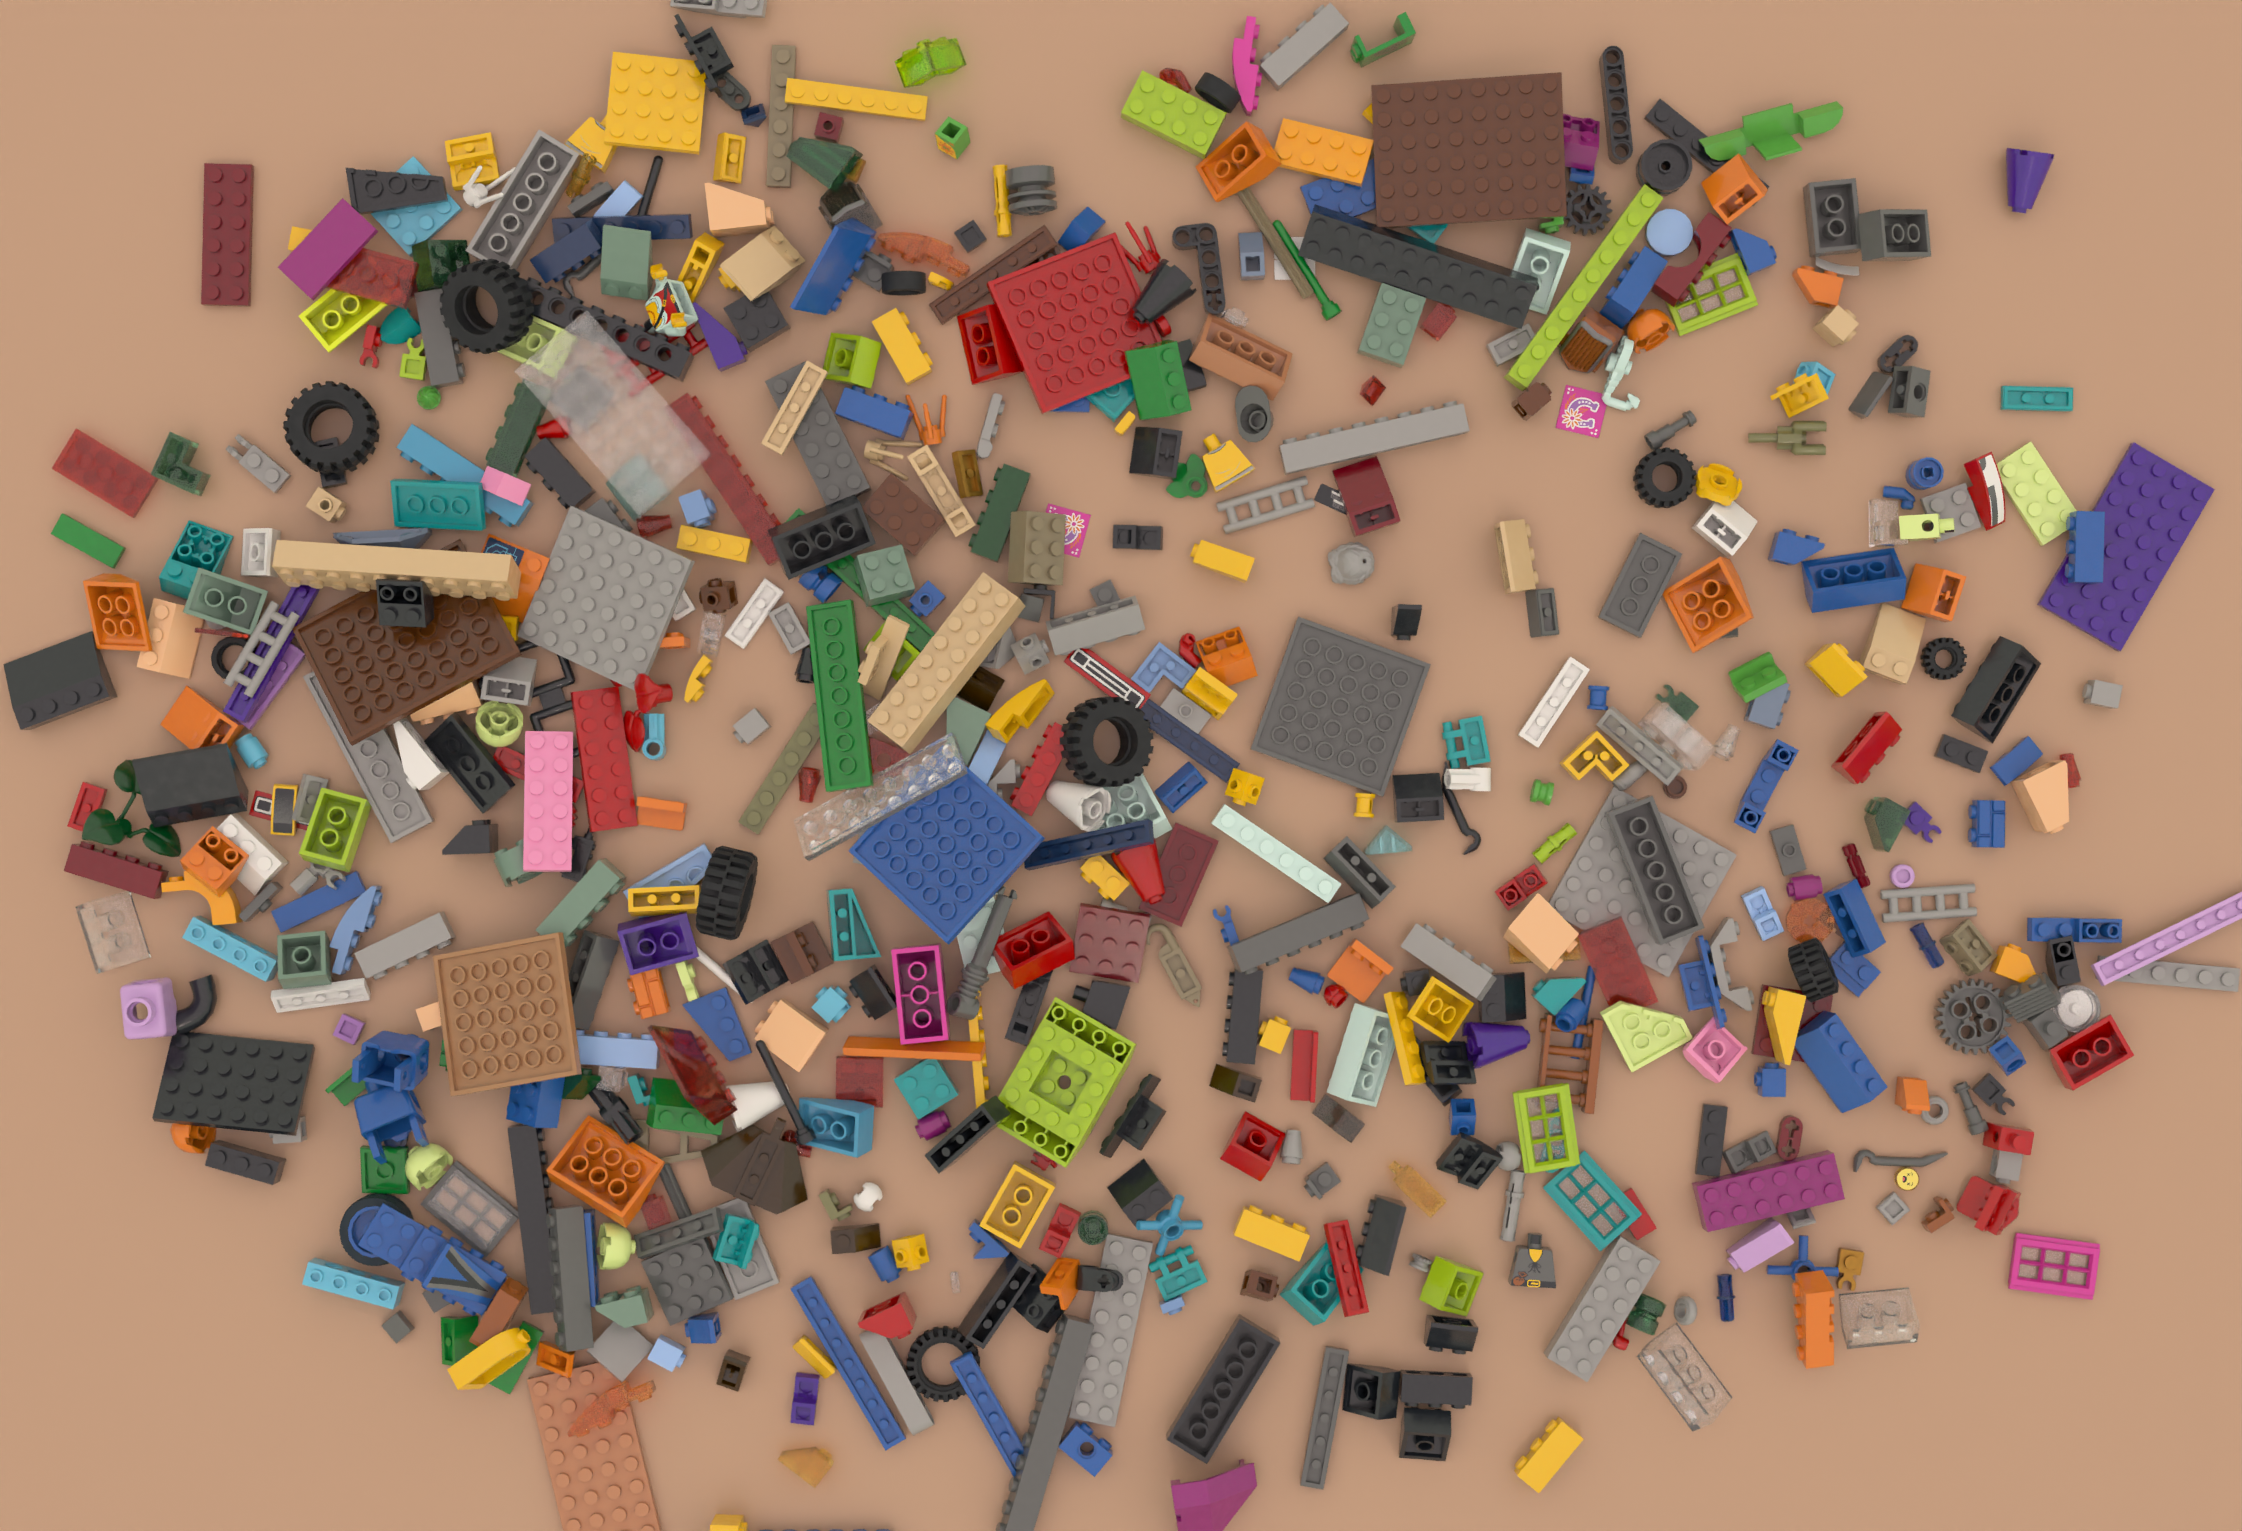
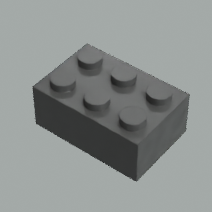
[1803,178,1861,257]
[1858,209,1931,261]

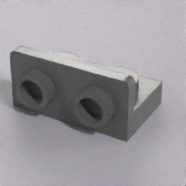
[852,251,894,292]

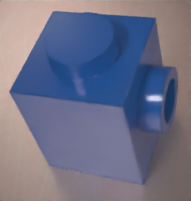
[909,580,946,617]
[1754,1062,1786,1097]
[1449,1099,1476,1135]

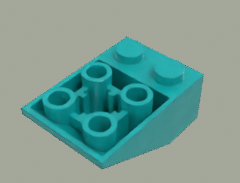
[159,520,233,600]

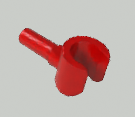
[1613,1318,1629,1351]

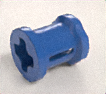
[1587,685,1610,710]

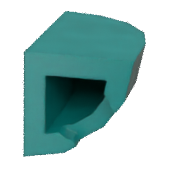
[380,303,421,344]

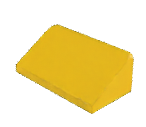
[713,133,746,184]
[793,1335,837,1379]

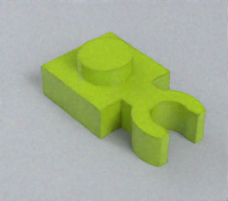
[399,338,427,381]

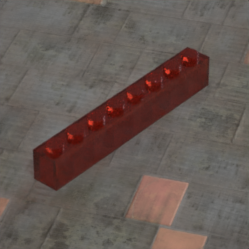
[664,393,781,566]

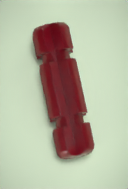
[1842,843,1870,888]

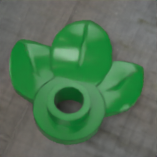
[1166,454,1208,498]

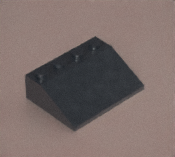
[3,631,118,730]
[132,743,248,828]

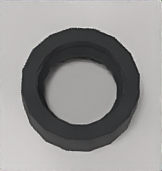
[1195,72,1241,113]
[881,271,926,296]
[211,636,257,679]

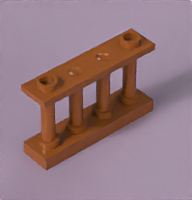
[1532,1013,1604,1114]

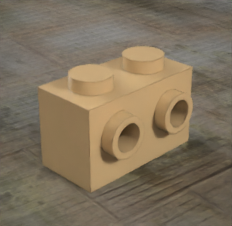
[1812,305,1859,347]

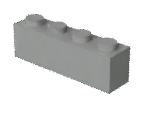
[1259,2,1349,91]
[1045,596,1145,656]
[354,912,456,980]
[1401,923,1497,1001]

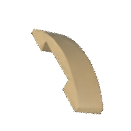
[907,445,976,537]

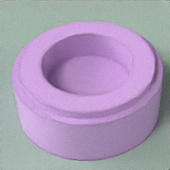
[1889,864,1915,888]

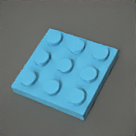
[371,156,463,257]

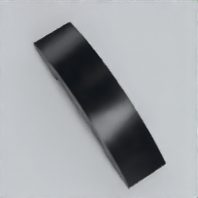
[1004,970,1053,1046]

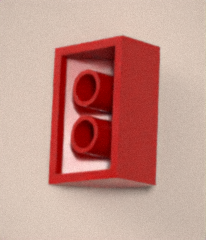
[957,304,1023,385]
[1831,711,1902,784]
[993,911,1075,989]
[2048,1014,2134,1091]
[858,1292,917,1339]

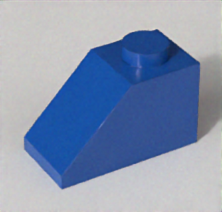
[1729,228,1777,276]
[685,1312,722,1344]

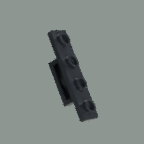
[674,14,734,98]
[1099,1074,1167,1158]

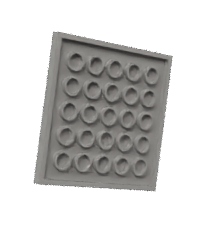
[518,506,695,691]
[1548,786,1737,978]

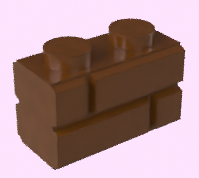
[1511,382,1552,421]

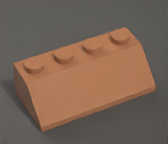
[1189,313,1292,401]

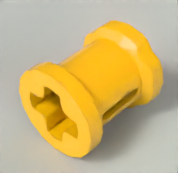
[1353,793,1376,818]

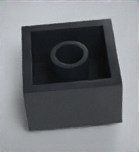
[724,291,791,352]

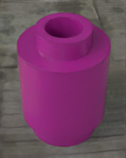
[1786,874,1823,901]
[915,1110,952,1141]

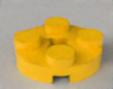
[1694,463,1742,506]

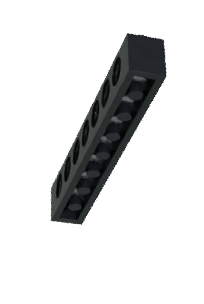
[521,277,694,382]

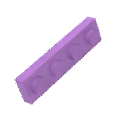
[230,642,306,730]

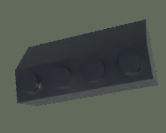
[1951,636,2041,743]

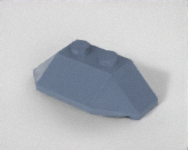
[333,528,432,549]

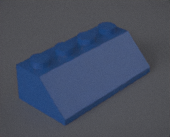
[1801,548,1907,613]
[1794,1011,1888,1113]

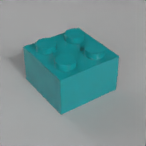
[894,1059,960,1120]

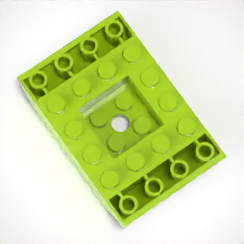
[997,997,1137,1168]

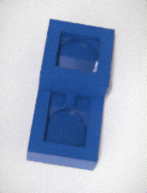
[1990,736,2043,786]

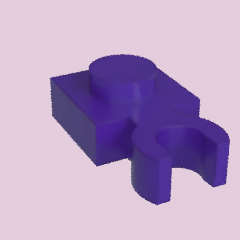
[1897,802,1941,843]

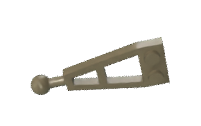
[633,1119,721,1164]

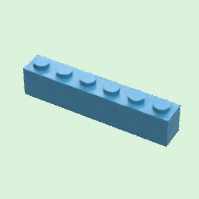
[396,424,534,527]

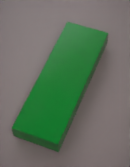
[51,513,126,569]
[489,1321,545,1395]

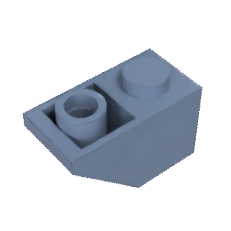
[1238,232,1265,281]
[1744,683,1791,729]

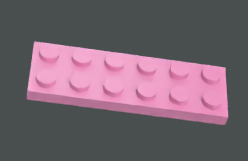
[523,731,573,872]

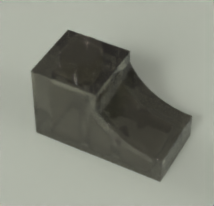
[1312,1094,1365,1143]

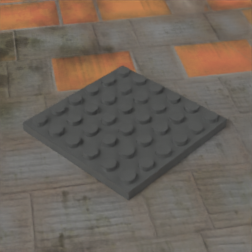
[1251,617,1431,797]

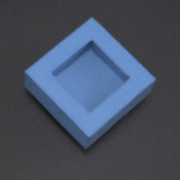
[1159,1294,1185,1315]

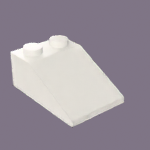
[393,718,449,790]

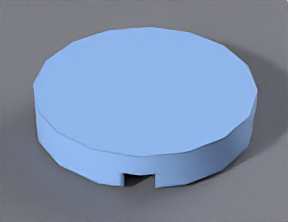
[1645,209,1693,256]

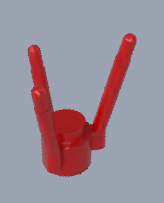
[1121,221,1161,274]

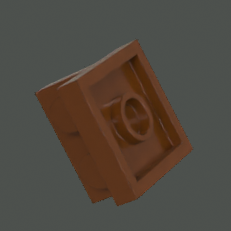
[770,921,834,984]

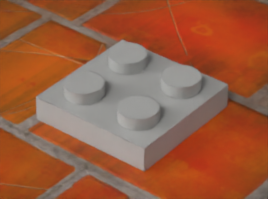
[1920,483,1981,543]

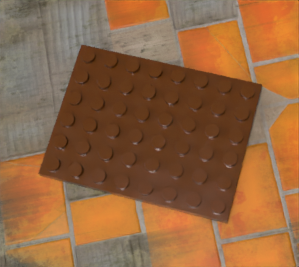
[1371,72,1567,228]
[292,539,522,746]

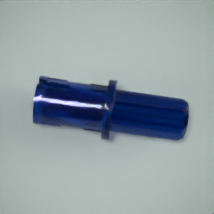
[1910,922,1944,969]
[1717,1274,1735,1322]

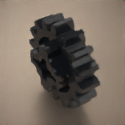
[1563,184,1612,236]

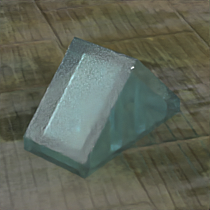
[1363,825,1412,855]

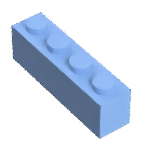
[576,1029,661,1069]

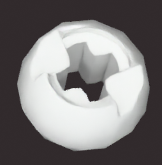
[853,1182,883,1212]

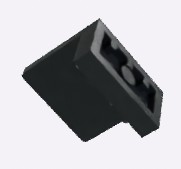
[1013,1264,1076,1333]

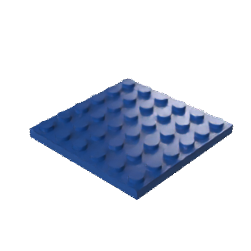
[848,745,1045,944]

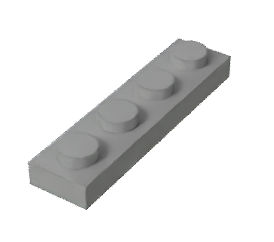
[1596,706,1684,786]

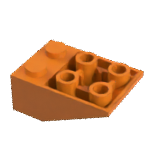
[160,686,245,749]

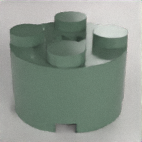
[494,839,543,887]

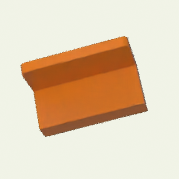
[636,796,687,831]
[1040,1257,1081,1310]

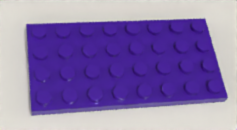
[2037,442,2215,652]

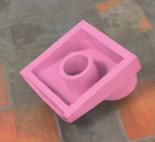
[1683,1016,1748,1083]

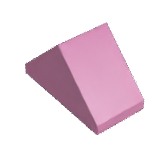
[480,466,531,506]

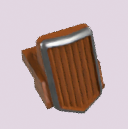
[1557,305,1625,373]

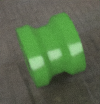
[1530,779,1554,806]

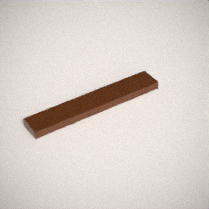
[929,225,1058,325]

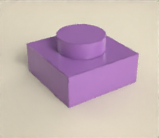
[333,1013,366,1045]

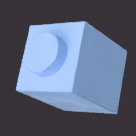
[647,1334,687,1372]

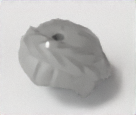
[1328,542,1375,585]

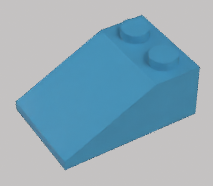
[797,1097,874,1158]

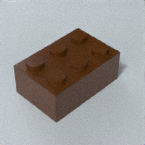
[862,473,946,557]

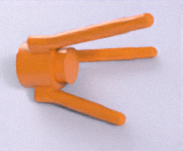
[905,395,947,446]

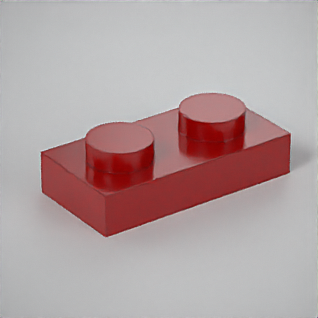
[67,782,107,831]

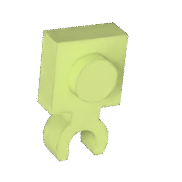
[675,960,700,1002]

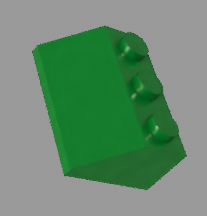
[1125,339,1192,420]
[646,1077,725,1135]

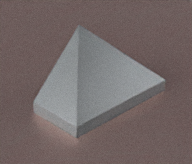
[980,627,1016,669]

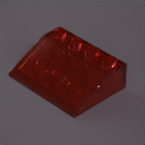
[647,1025,738,1126]

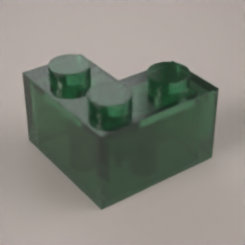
[150,432,211,496]

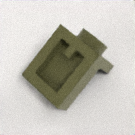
[818,1189,853,1221]

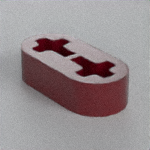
[1776,1115,1803,1161]

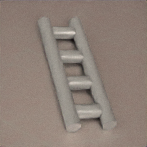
[1216,476,1315,534]
[223,601,300,698]
[1880,884,1977,923]

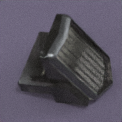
[818,181,883,230]

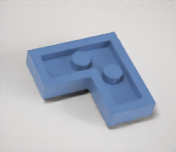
[1131,642,1196,693]

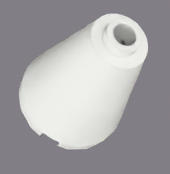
[1046,780,1112,832]
[723,1081,790,1132]

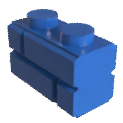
[1968,800,2005,848]

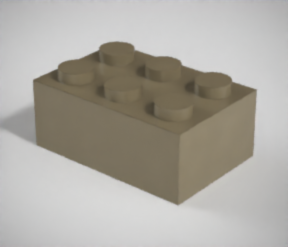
[1008,511,1066,586]

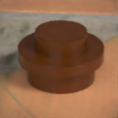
[1663,776,1687,799]

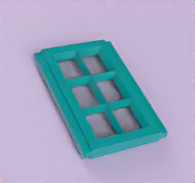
[1543,1150,1642,1251]

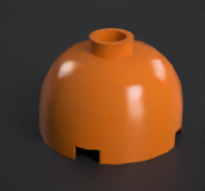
[1627,309,1675,354]
[170,1123,216,1154]

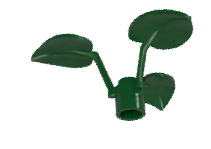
[82,760,181,857]

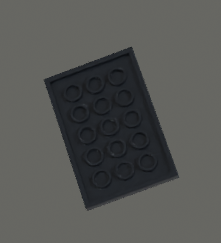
[152,1031,315,1136]

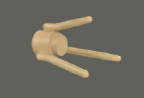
[864,438,924,481]

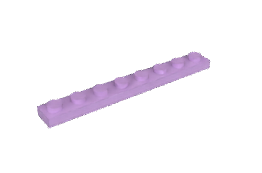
[2090,892,2242,986]

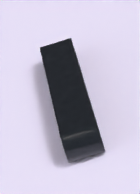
[1599,46,1633,165]

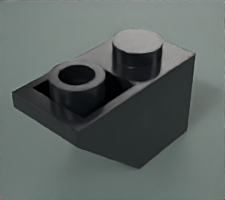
[2045,935,2081,986]

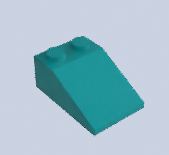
[1279,1241,1364,1326]

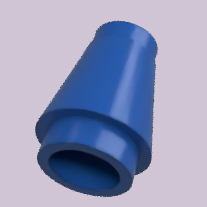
[1289,968,1325,995]

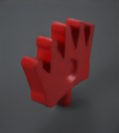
[1031,1153,1058,1171]

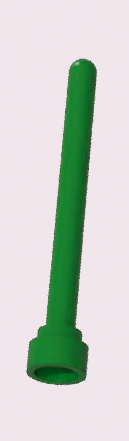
[1273,220,1342,321]

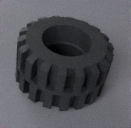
[1633,447,1696,508]
[1788,938,1839,1003]

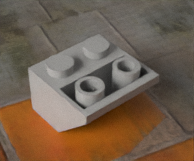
[480,657,538,706]

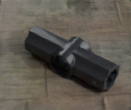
[588,1077,643,1145]

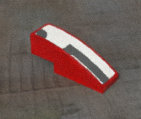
[1963,451,2006,531]

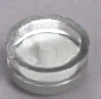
[2050,984,2101,1032]

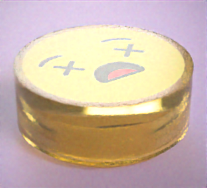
[1894,1167,1919,1191]

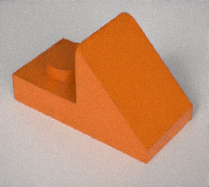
[536,1341,576,1378]

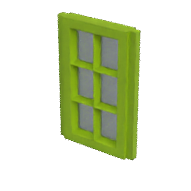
[1665,253,1758,337]
[1512,1083,1580,1173]

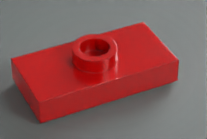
[1613,1188,1657,1240]

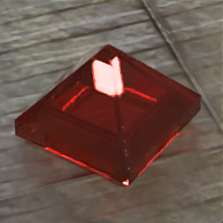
[1360,375,1386,406]

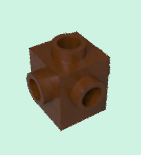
[699,578,738,614]

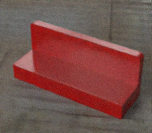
[1290,1029,1318,1103]

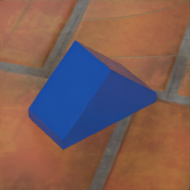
[1058,207,1106,251]

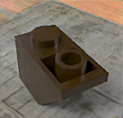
[1209,1063,1262,1103]

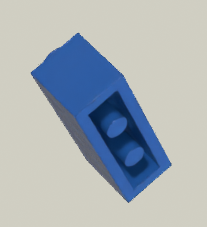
[835,385,913,440]
[2065,511,2105,584]
[1823,879,1886,958]

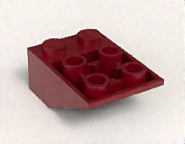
[1332,456,1401,537]

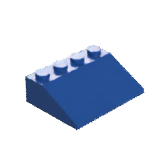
[790,217,877,315]

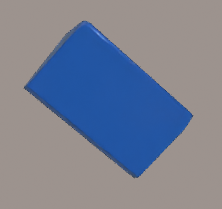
[1155,762,1208,813]

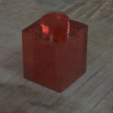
[1419,303,1457,342]

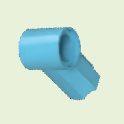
[642,713,666,761]

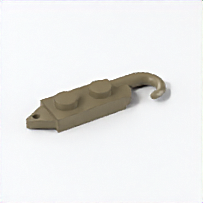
[1146,924,1202,1007]

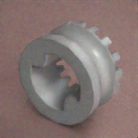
[1409,1253,1433,1272]

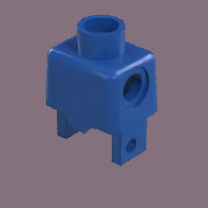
[352,1031,429,1092]
[354,1082,429,1164]

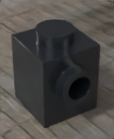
[1400,968,1430,997]

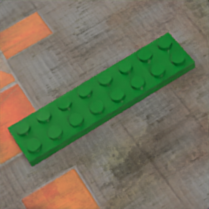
[806,599,874,792]

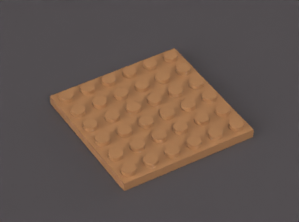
[433,932,582,1097]

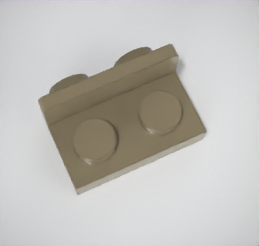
[1940,919,1998,976]

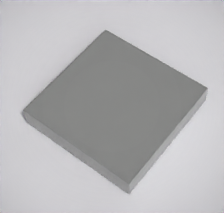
[587,1321,654,1383]

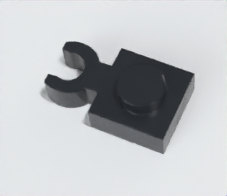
[1971,1073,2015,1115]

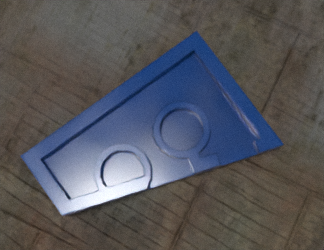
[682,987,752,1061]

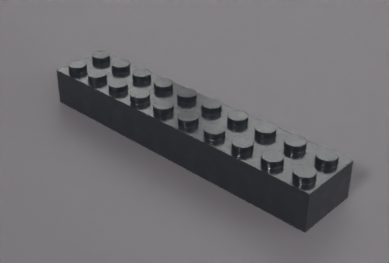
[1298,204,1538,329]

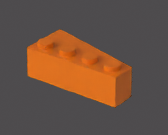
[1792,1270,1834,1369]

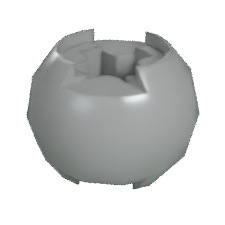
[1496,1141,1521,1171]

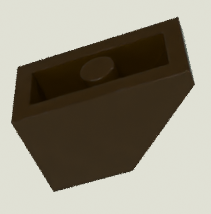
[830,1223,881,1254]

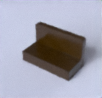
[957,666,1005,711]

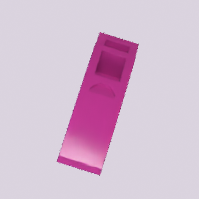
[1232,16,1262,116]

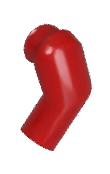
[1179,633,1202,669]

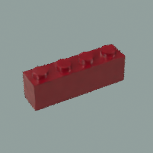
[64,841,169,899]

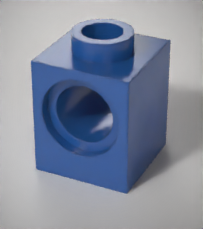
[1988,1035,2026,1076]

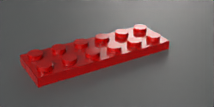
[571,687,638,832]

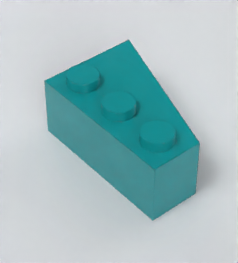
[826,888,881,961]

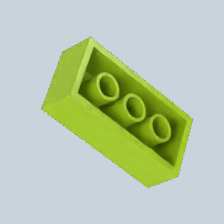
[1121,70,1226,159]

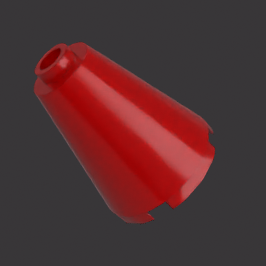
[1111,839,1165,905]

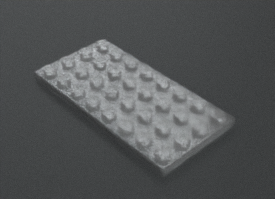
[514,310,712,516]

